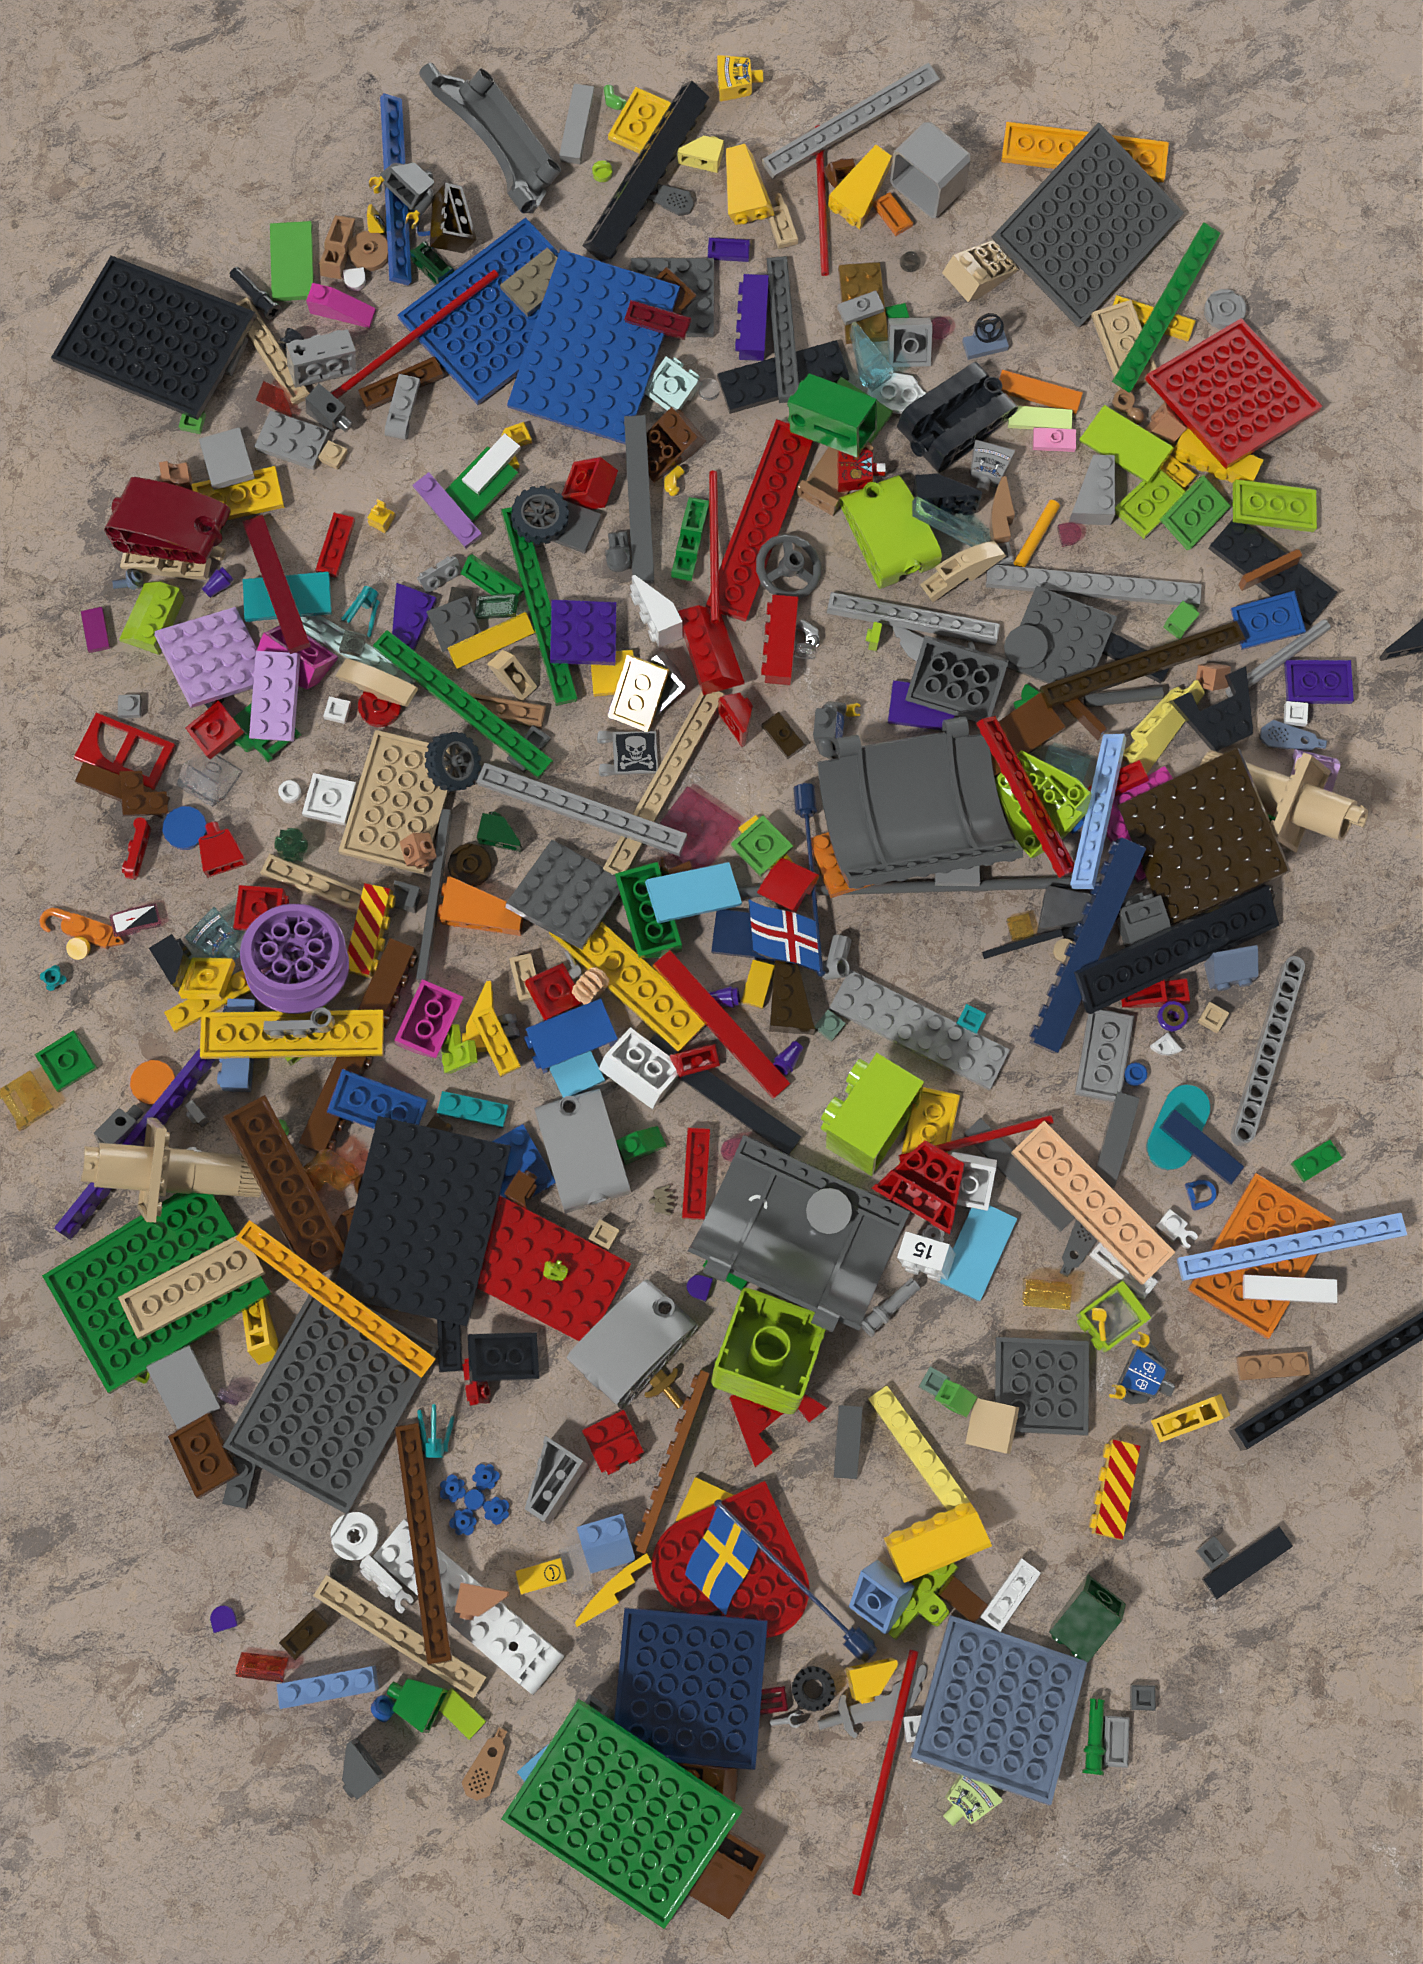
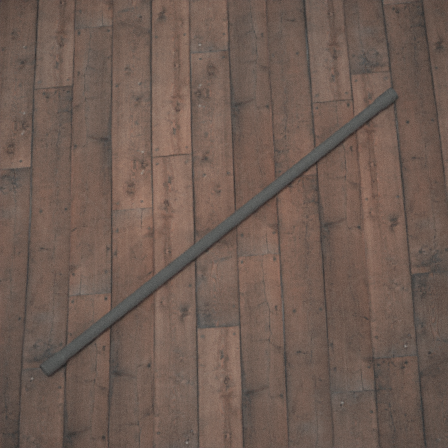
[737,875,1101,898]

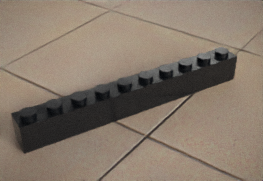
[582,80,710,262]
[1228,1310,1423,1451]

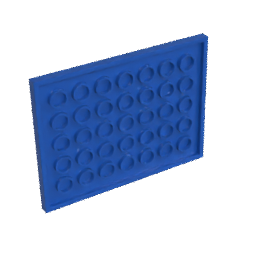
[397,217,559,405]
[507,249,680,445]

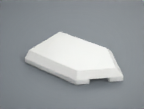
[867,369,926,414]

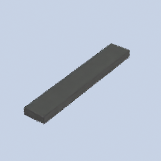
[964,1118,1075,1232]

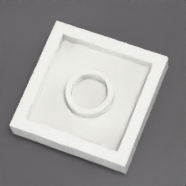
[302,773,357,826]

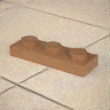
[1236,1352,1310,1381]

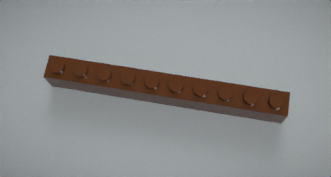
[299,938,418,1157]

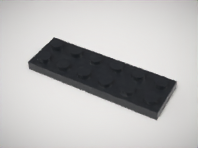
[717,340,850,414]
[1208,519,1338,626]

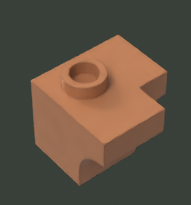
[1145,401,1187,444]
[159,461,193,491]

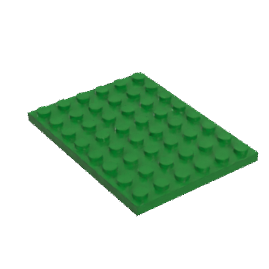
[42,1193,272,1394]
[501,1698,743,1929]

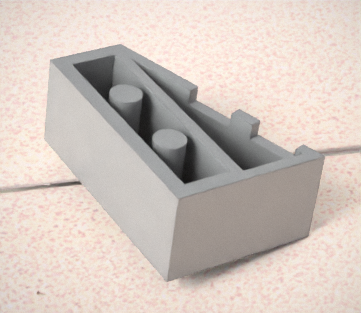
[1068,455,1115,525]
[525,1436,589,1525]

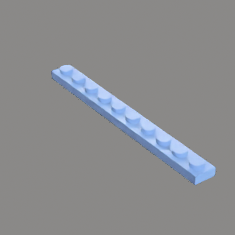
[1177,1213,1407,1281]

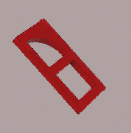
[74,712,176,790]

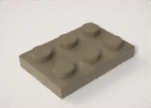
[500,247,557,317]

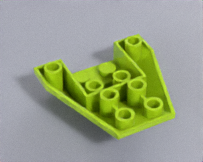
[995,750,1092,858]

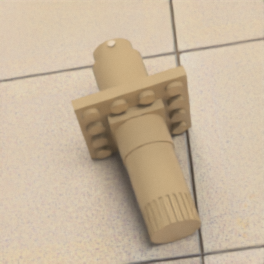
[1200,750,1368,853]
[81,1117,262,1222]

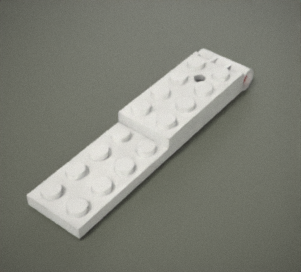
[373,1519,564,1695]

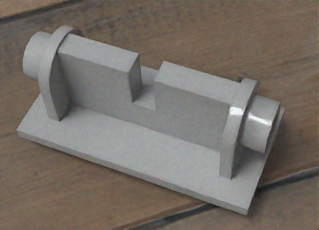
[416,556,462,594]

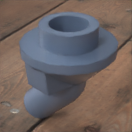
[112,568,143,590]

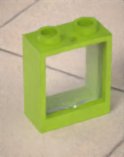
[1076,1281,1151,1353]

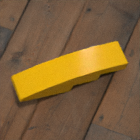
[575,1553,652,1627]

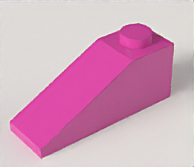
[306,283,376,328]

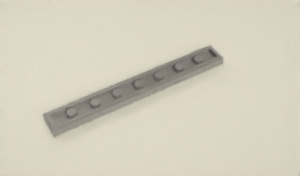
[827,592,1000,645]

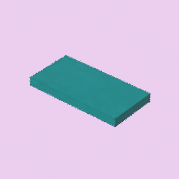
[242,572,332,622]

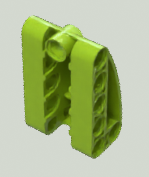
[839,475,942,589]

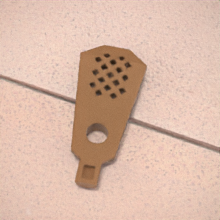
[461,1727,507,1801]

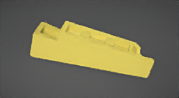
[1123,680,1204,774]

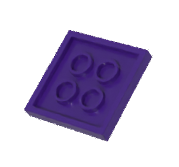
[550,600,616,666]

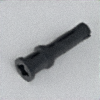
[229,267,281,320]

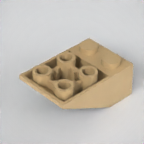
[942,240,1019,302]

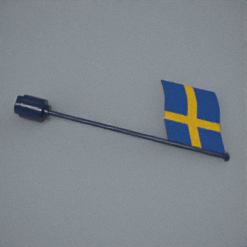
[685,1499,878,1663]

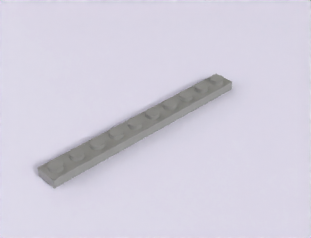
[761,63,940,180]
[986,565,1201,607]
[476,763,688,856]

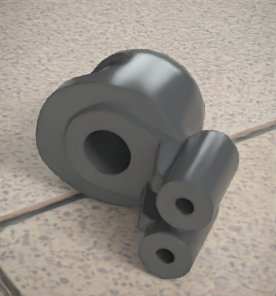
[605,531,631,572]

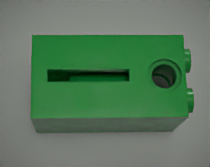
[787,373,877,457]

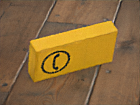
[515,1558,567,1594]

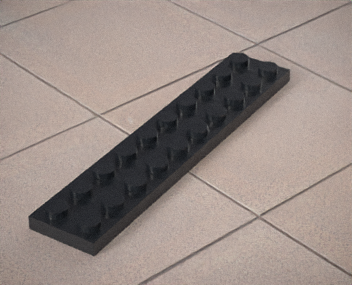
[1074,884,1280,1014]

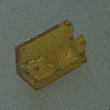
[1022,1278,1072,1310]

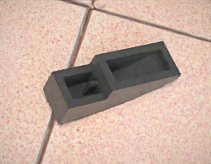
[833,1405,862,1479]

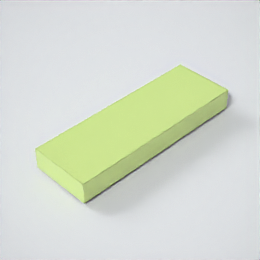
[1008,406,1072,430]

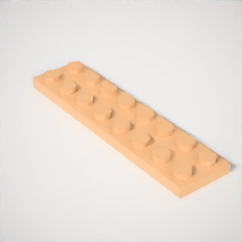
[1011,1121,1175,1285]

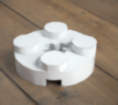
[331,1512,379,1560]

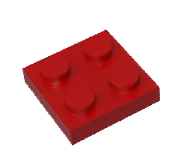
[185,701,244,760]
[524,963,582,1021]

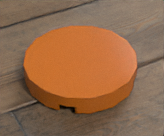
[130,1060,176,1105]

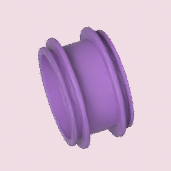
[240,904,349,1014]

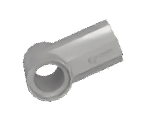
[823,935,852,980]

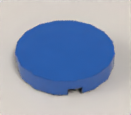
[162,806,207,850]

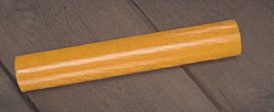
[1013,500,1060,567]

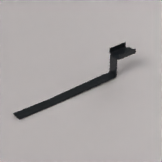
[982,926,1075,959]

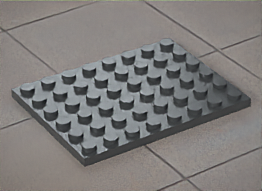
[991,122,1184,327]
[223,1294,439,1514]

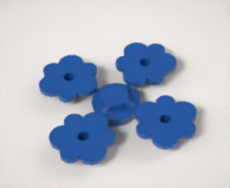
[440,1464,509,1535]

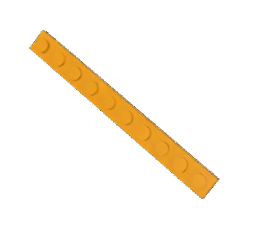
[235,1220,436,1378]

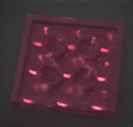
[659,786,741,870]

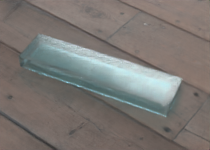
[912,497,986,547]

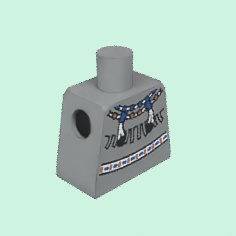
[970,440,1015,494]

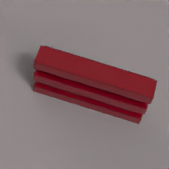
[760,1686,788,1715]

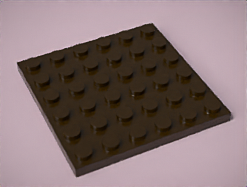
[1118,748,1291,926]

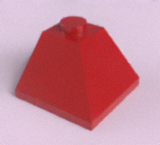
[718,693,753,748]

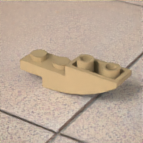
[920,541,1006,602]

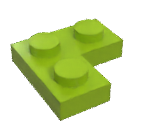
[441,1024,478,1074]

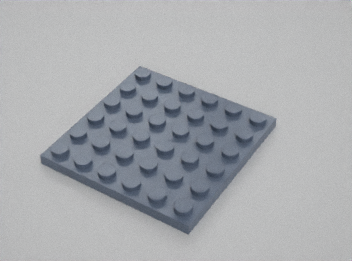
[910,1615,1087,1806]

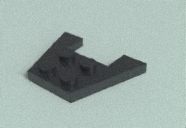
[1169,666,1253,752]

